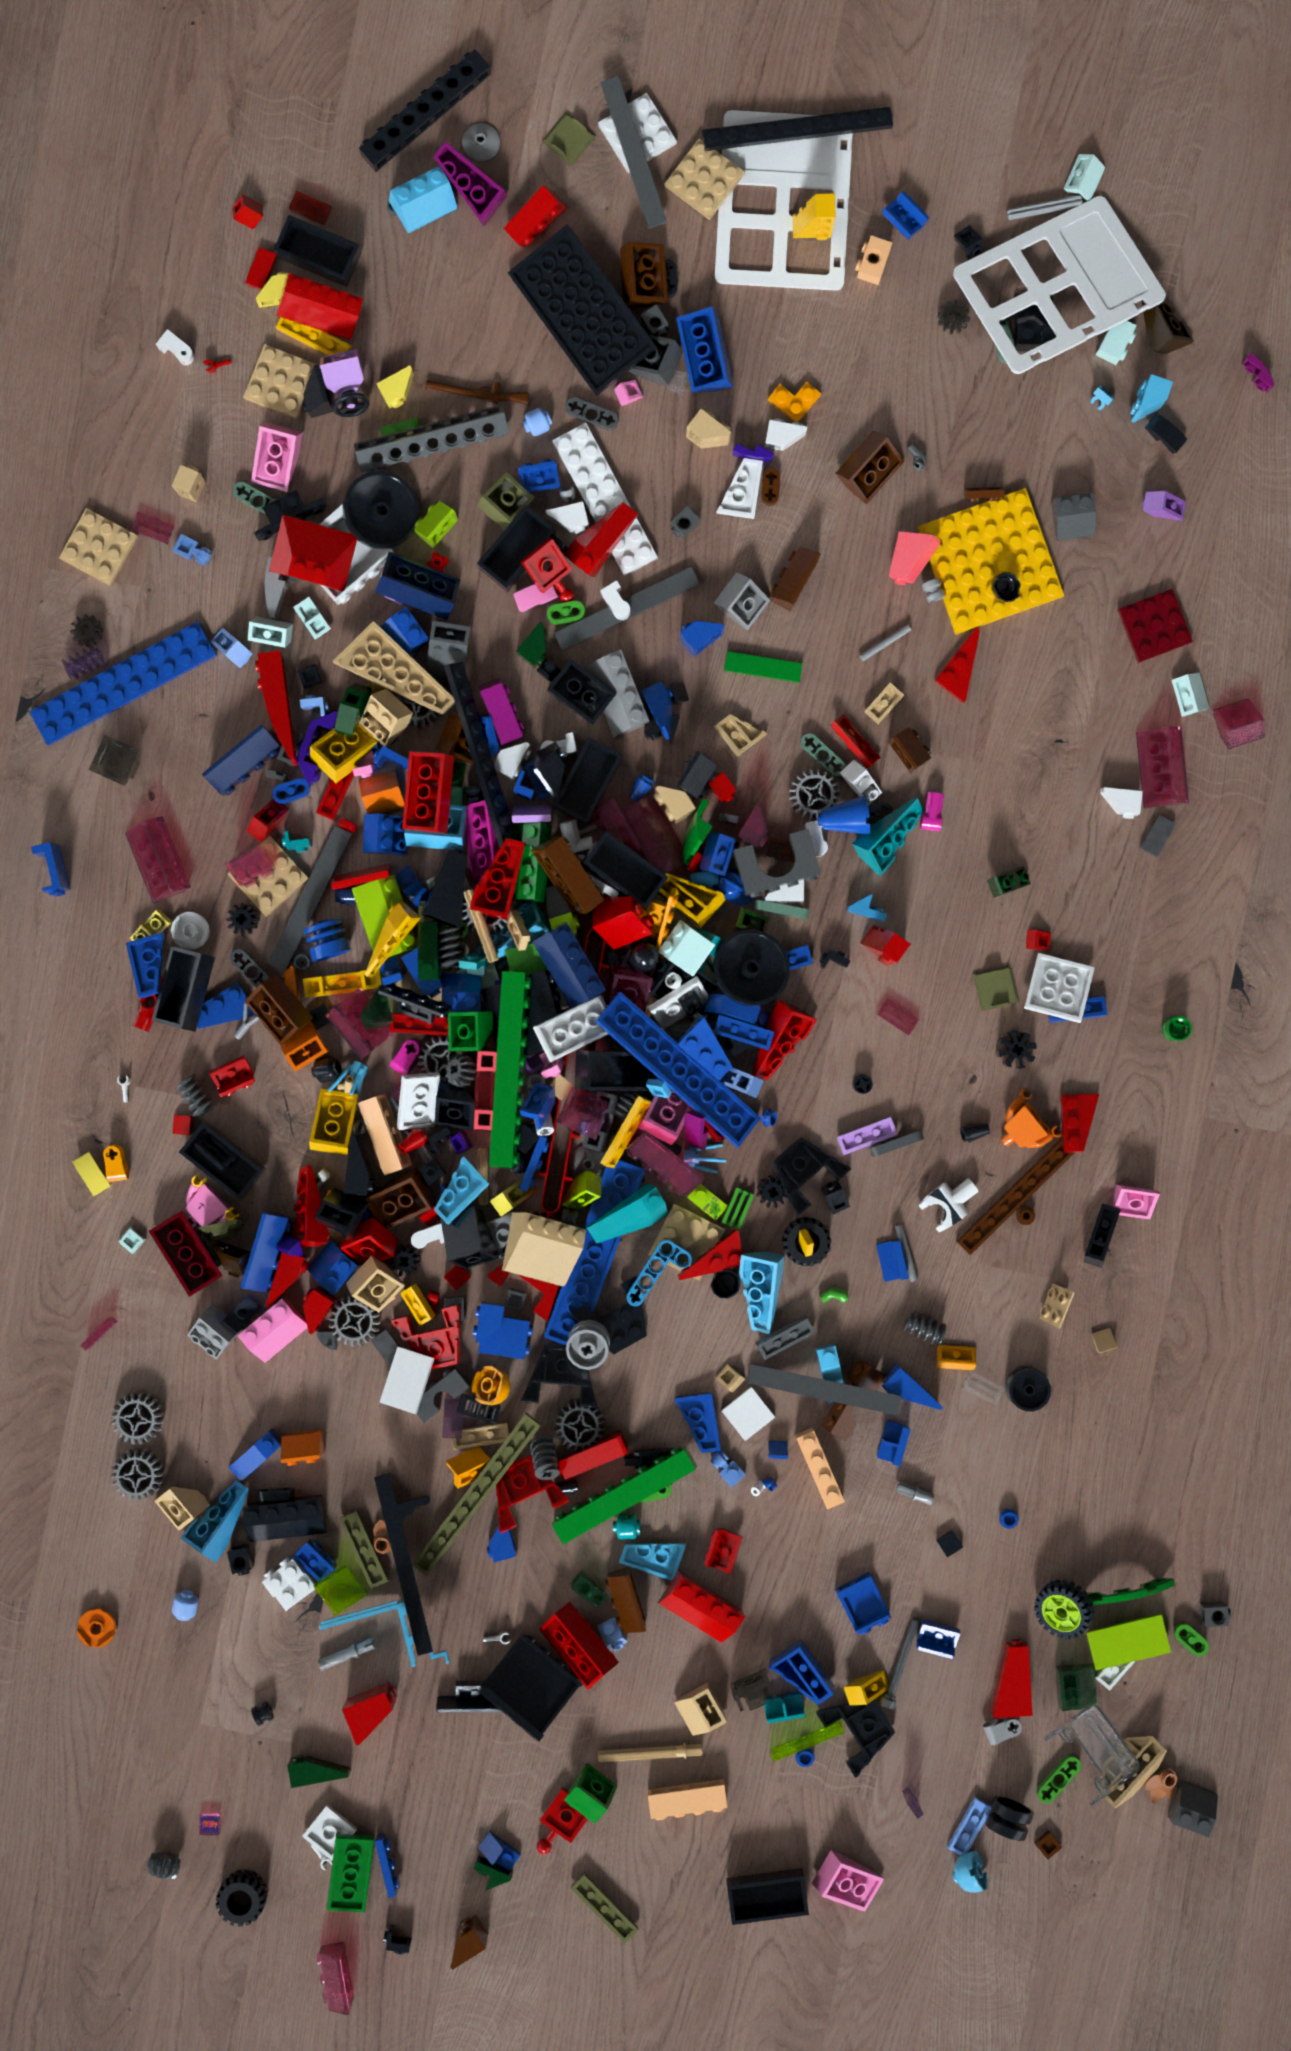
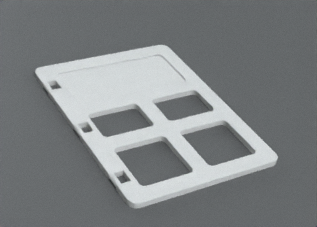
[715,110,853,290]
[953,196,1166,374]

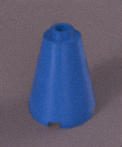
[817,796,870,834]

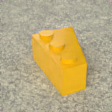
[792,194,836,240]
[658,873,726,928]

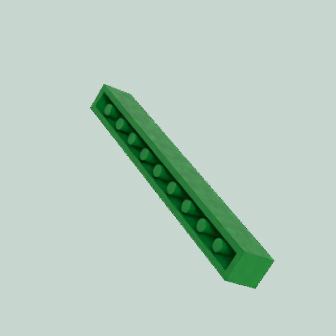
[489,971,531,1168]

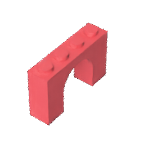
[473,1049,497,1130]

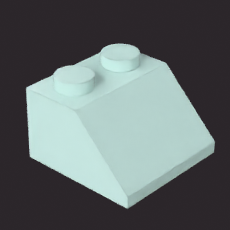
[659,920,715,976]

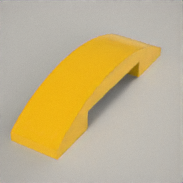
[302,970,382,998]

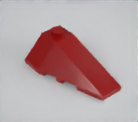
[469,838,525,920]
[752,1000,817,1080]
[290,1165,329,1248]

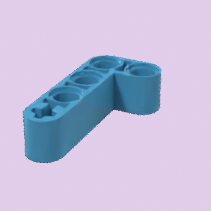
[627,1238,692,1306]

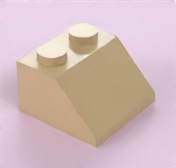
[346,1256,405,1313]

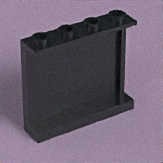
[481,969,564,1057]
[477,1634,583,1742]

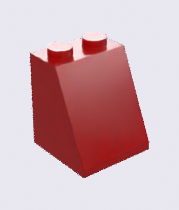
[592,897,654,950]
[342,1682,398,1746]

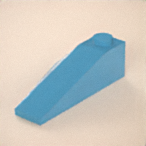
[181,1480,249,1563]

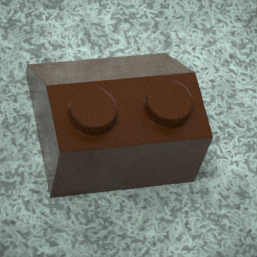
[435,714,474,766]
[889,727,931,774]
[450,1915,488,1970]

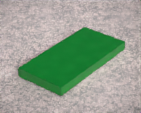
[326,1834,375,1913]

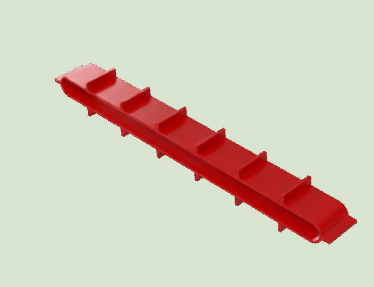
[538,928,609,1219]

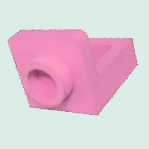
[353,750,378,778]
[539,1051,565,1079]

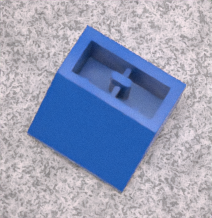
[363,813,407,856]

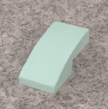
[293,597,331,639]

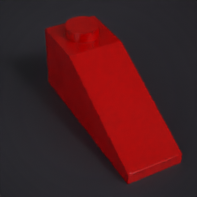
[265,1252,309,1308]

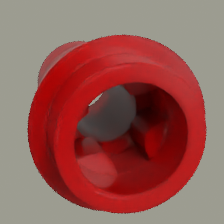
[398,1128,427,1154]

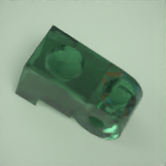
[570,1570,608,1608]

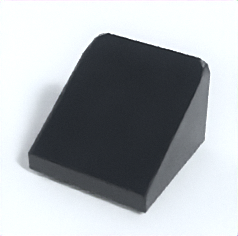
[670,683,689,705]

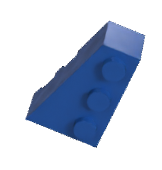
[768,1639,835,1705]

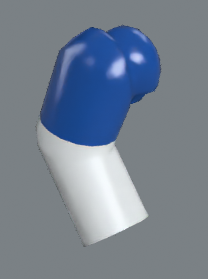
[751,1477,778,1496]

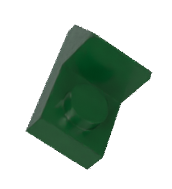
[474,1855,513,1890]

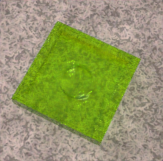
[314,1564,368,1616]

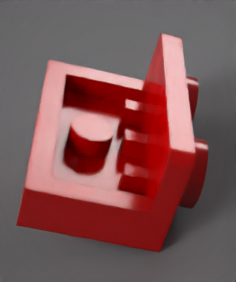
[210,1055,255,1097]
[704,1528,743,1574]

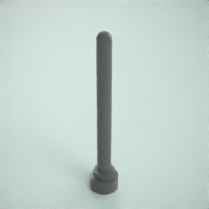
[879,1617,919,1709]

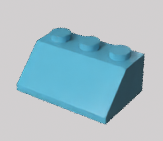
[389,166,458,234]
[404,805,467,851]

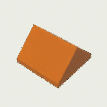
[359,770,405,814]

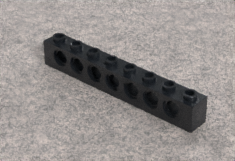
[359,49,491,172]

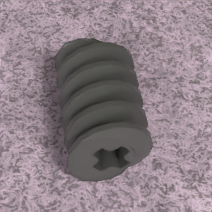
[438,928,462,969]
[176,1074,216,1117]
[902,1311,946,1346]
[530,1435,559,1480]

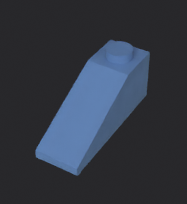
[719,1068,764,1098]

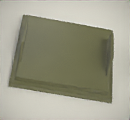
[542,112,596,166]
[973,966,1019,1011]
[199,1219,245,1240]

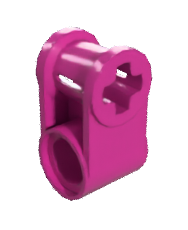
[389,1039,422,1075]

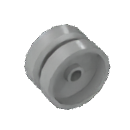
[566,1320,611,1370]

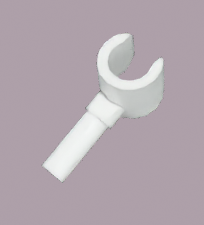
[117,1075,131,1102]
[316,1169,330,1191]
[483,1631,510,1644]
[311,1845,332,1870]

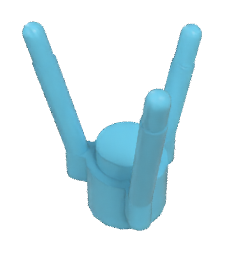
[328,1061,368,1097]
[683,1143,727,1174]

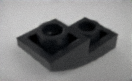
[1144,413,1187,454]

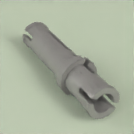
[318,1637,376,1671]

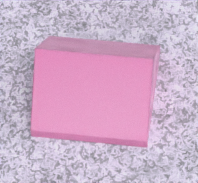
[1113,1184,1160,1219]

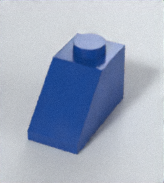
[487,1525,517,1563]

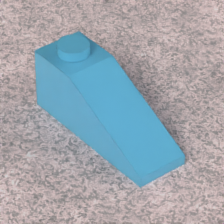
[815,1343,844,1404]

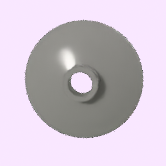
[462,123,500,162]
[569,1146,606,1177]

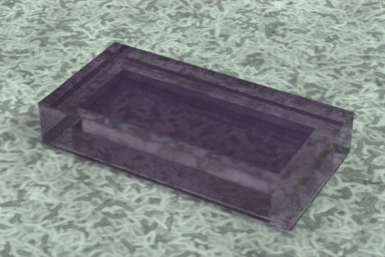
[442,1399,463,1439]
[902,1787,923,1819]

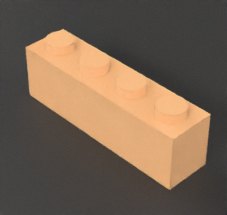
[358,1093,412,1175]
[795,1427,845,1510]
[648,1779,728,1820]

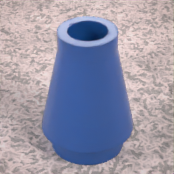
[628,773,654,803]

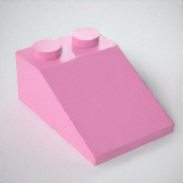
[251,422,303,492]
[638,1089,690,1145]
[812,1850,884,1911]

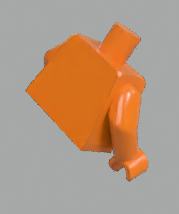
[1001,1088,1062,1148]

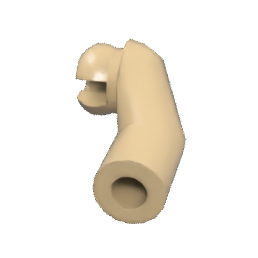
[337,1075,355,1093]

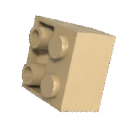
[686,409,732,449]
[359,689,413,747]
[654,786,696,824]
[674,1682,727,1736]

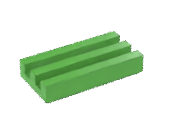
[722,1187,754,1230]

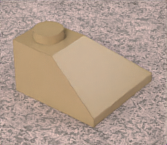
[155,1487,210,1530]

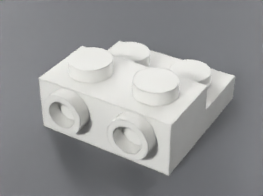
[262,1557,318,1611]

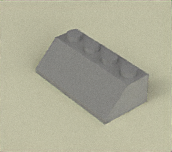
[586,650,649,738]

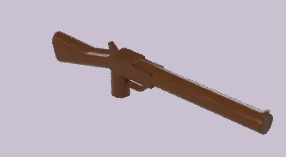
[425,380,528,405]

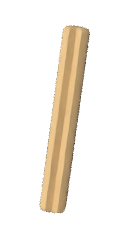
[463,889,499,963]

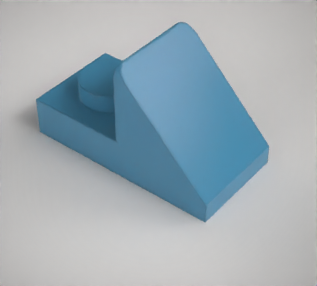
[847,894,887,922]

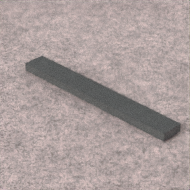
[600,76,667,229]
[554,567,700,651]
[268,826,353,971]
[747,1364,902,1416]

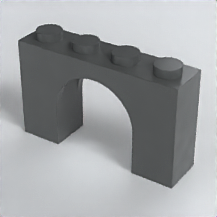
[733,829,821,898]

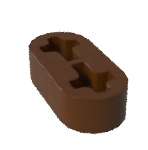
[761,468,780,506]

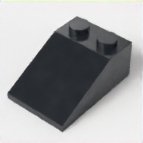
[1014,293,1056,351]
[547,659,616,725]
[344,1134,376,1196]

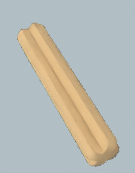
[477,1148,489,1205]

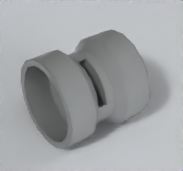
[921,578,946,604]

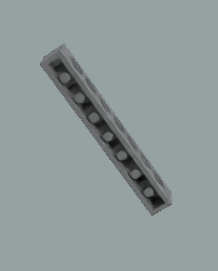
[354,404,509,473]

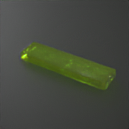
[770,1721,845,1762]

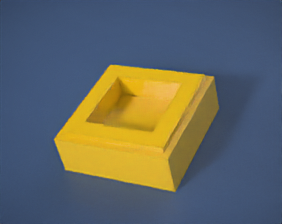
[798,1229,814,1257]

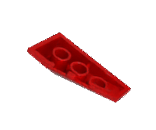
[564,502,638,577]

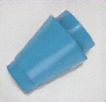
[690,871,718,888]

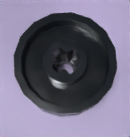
[1005,1366,1051,1412]
[985,1796,1034,1841]

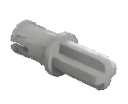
[896,1481,935,1505]

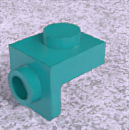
[282,830,312,853]
[459,954,486,976]

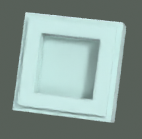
[118,1227,146,1254]

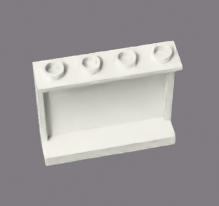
[319,504,395,605]

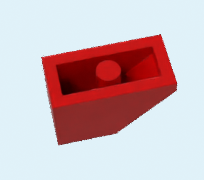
[247,799,289,843]

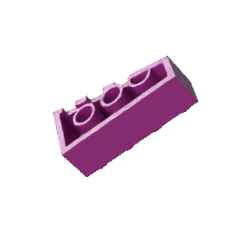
[434,141,507,226]

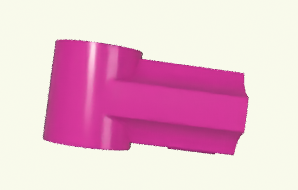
[920,792,944,832]

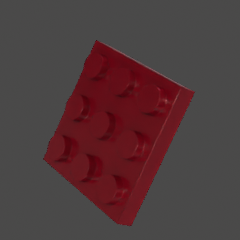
[1118,588,1193,663]

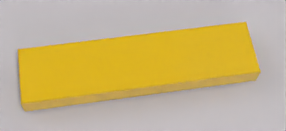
[275,317,352,356]
[600,1096,651,1169]

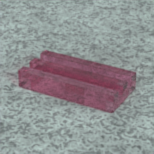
[131,512,174,545]
[876,998,919,1036]
[81,1317,117,1351]

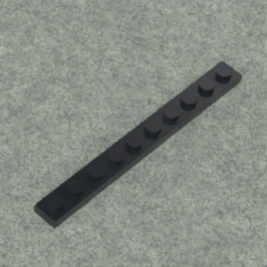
[702,107,893,151]
[444,662,517,848]

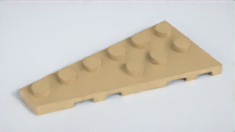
[333,621,455,715]

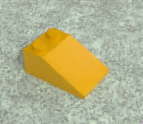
[310,721,378,783]
[309,1088,358,1156]

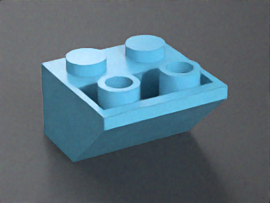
[1130,374,1173,422]

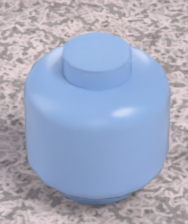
[522,407,552,436]
[172,1590,199,1621]

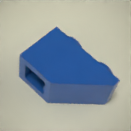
[473,1301,505,1342]

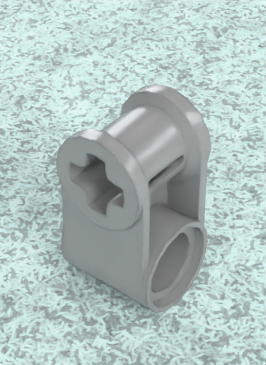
[983,1717,1022,1745]

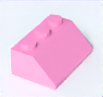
[238,1296,307,1363]

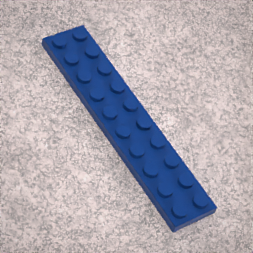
[29,621,217,746]
[595,992,761,1148]
[544,1160,646,1345]

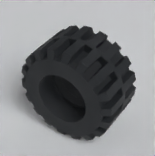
[782,1217,831,1267]
[215,1870,268,1927]

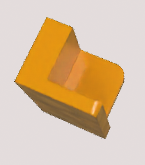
[446,1446,491,1489]

